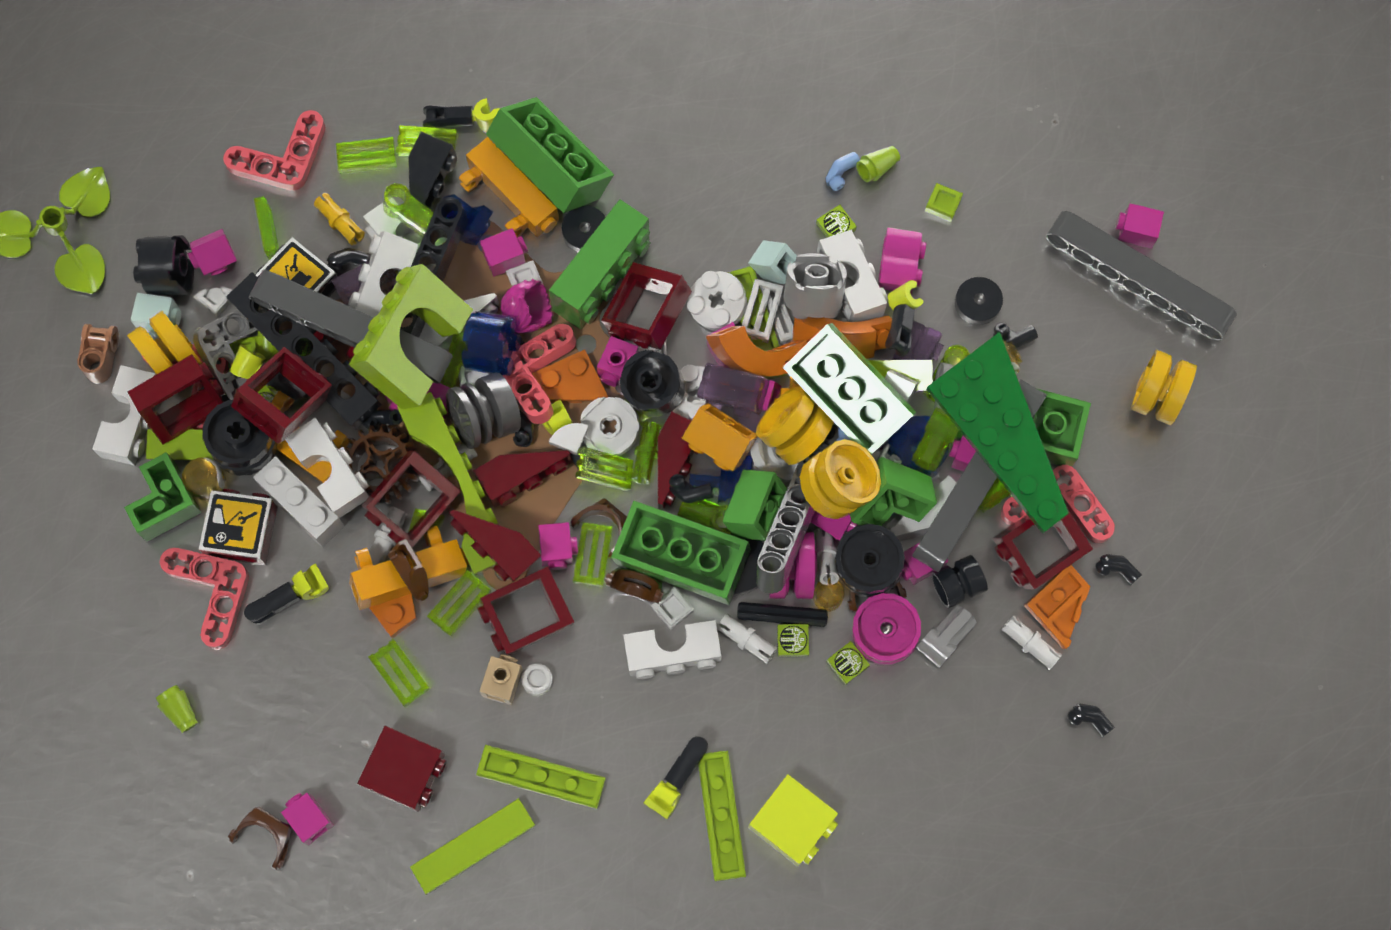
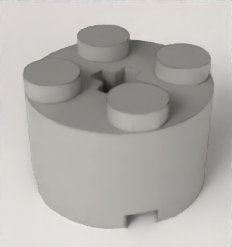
[784,253,847,319]

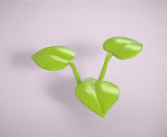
[0,167,110,294]

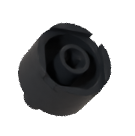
[133,235,194,296]
[620,350,685,417]

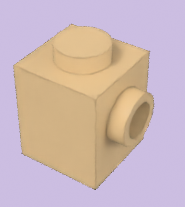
[479,654,523,705]

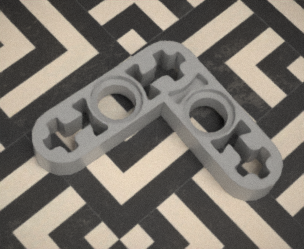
[193,305,269,402]

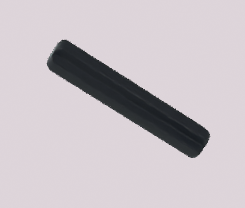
[737,602,828,627]

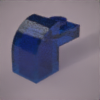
[429,194,493,245]
[689,455,752,508]

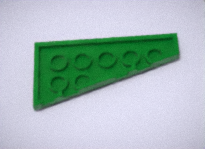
[926,332,1069,534]

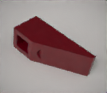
[658,411,699,511]
[473,450,572,508]
[450,510,541,582]

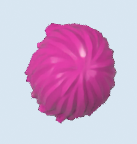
[500,279,553,333]

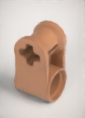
[77,324,119,384]

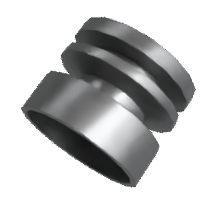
[446,372,521,449]

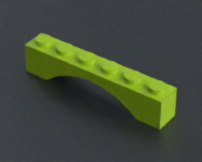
[397,392,498,575]

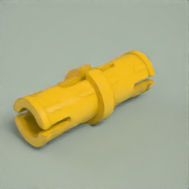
[314,193,365,246]

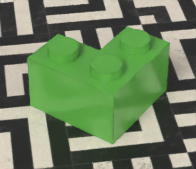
[124,452,202,542]
[850,456,937,526]
[722,470,787,541]

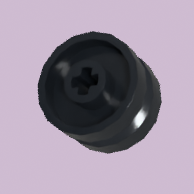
[203,400,277,476]
[835,524,905,598]

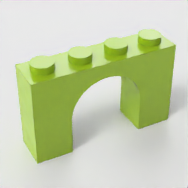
[349,264,473,409]

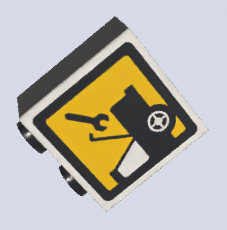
[255,237,341,297]

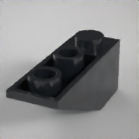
[408,131,458,230]

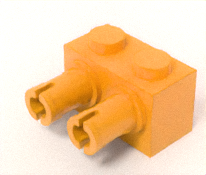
[682,403,758,471]

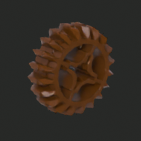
[344,424,421,505]

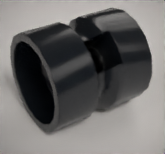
[931,555,988,609]

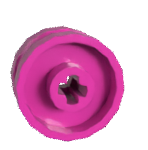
[769,531,817,599]
[852,593,921,666]

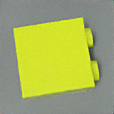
[748,774,838,867]

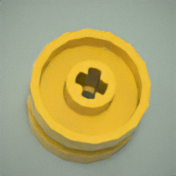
[127,311,202,374]
[1131,349,1197,426]
[756,386,834,465]
[800,439,881,519]

